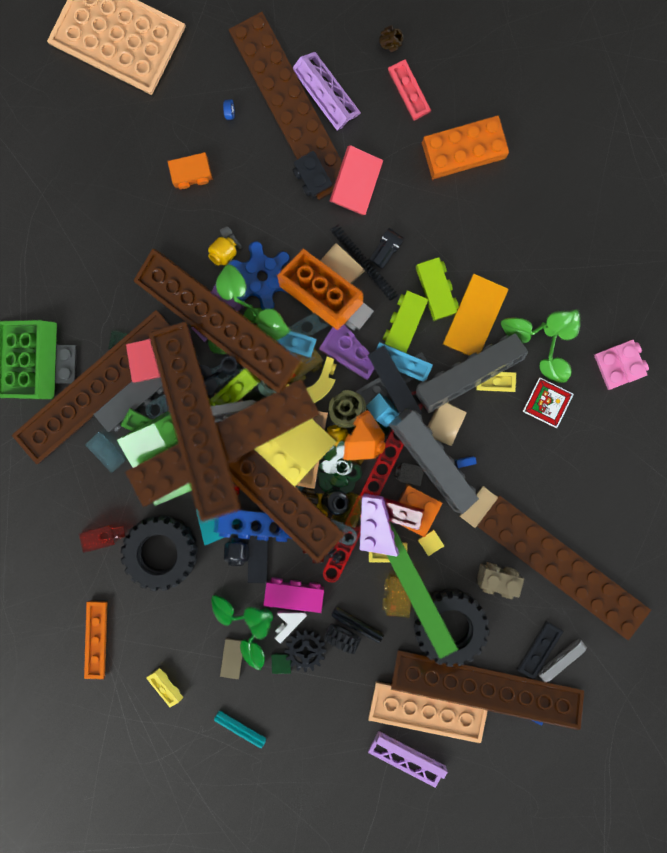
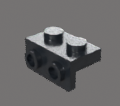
[292,151,333,199]

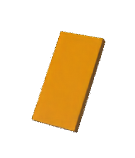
[443,274,509,356]

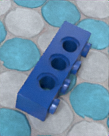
[214,511,292,542]

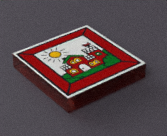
[522,377,574,428]

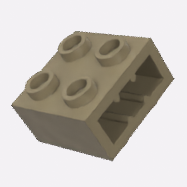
[476,562,524,599]

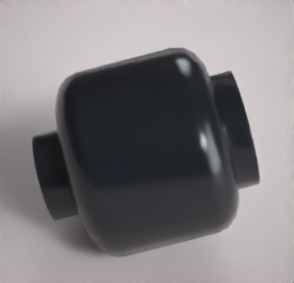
[321,489,349,515]
[224,538,249,566]

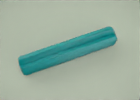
[214,711,266,748]

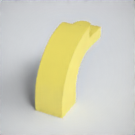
[286,357,337,403]

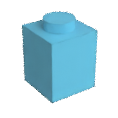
[366,393,400,428]

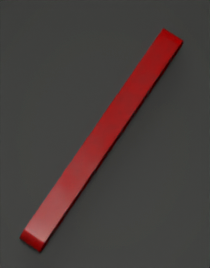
[323,391,423,582]

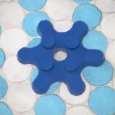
[227,241,290,310]

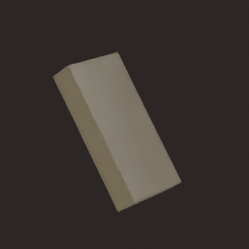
[220,638,243,679]

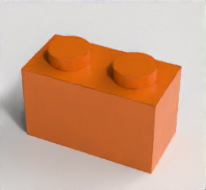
[168,153,213,189]

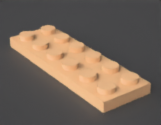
[368,681,488,743]

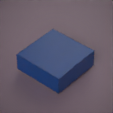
[454,456,477,468]

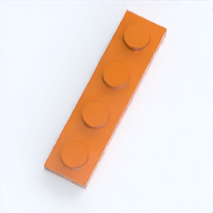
[84,601,107,679]

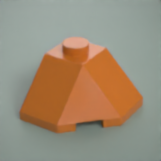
[343,410,385,460]

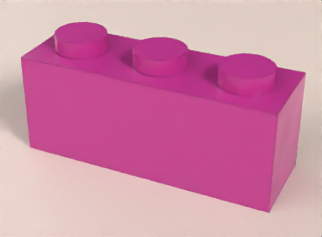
[264,578,324,613]

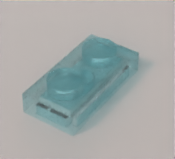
[85,432,127,473]

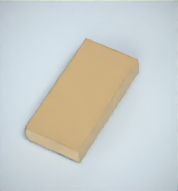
[460,486,498,528]

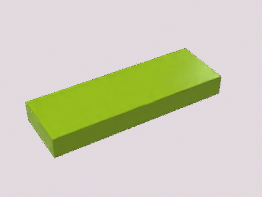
[209,368,260,406]

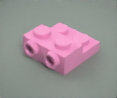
[594,339,649,390]

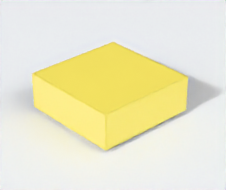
[418,529,444,556]

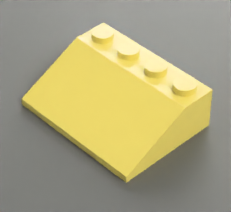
[255,419,337,487]

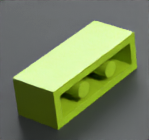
[415,257,459,321]
[382,291,429,353]

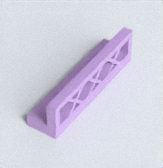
[293,52,361,130]
[368,731,448,788]

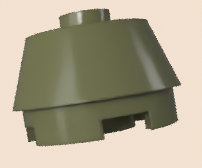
[329,390,366,428]

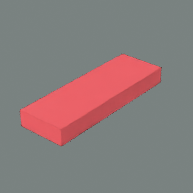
[388,59,431,121]

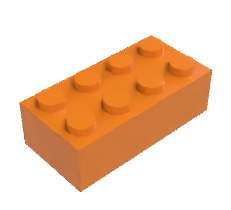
[422,115,509,179]
[278,249,363,330]

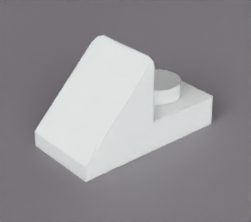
[275,610,307,643]

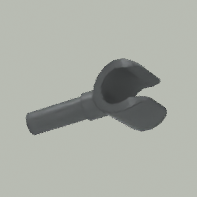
[220,227,243,250]

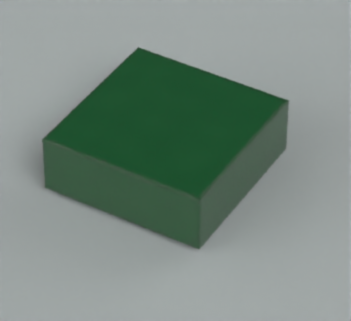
[272,653,291,674]

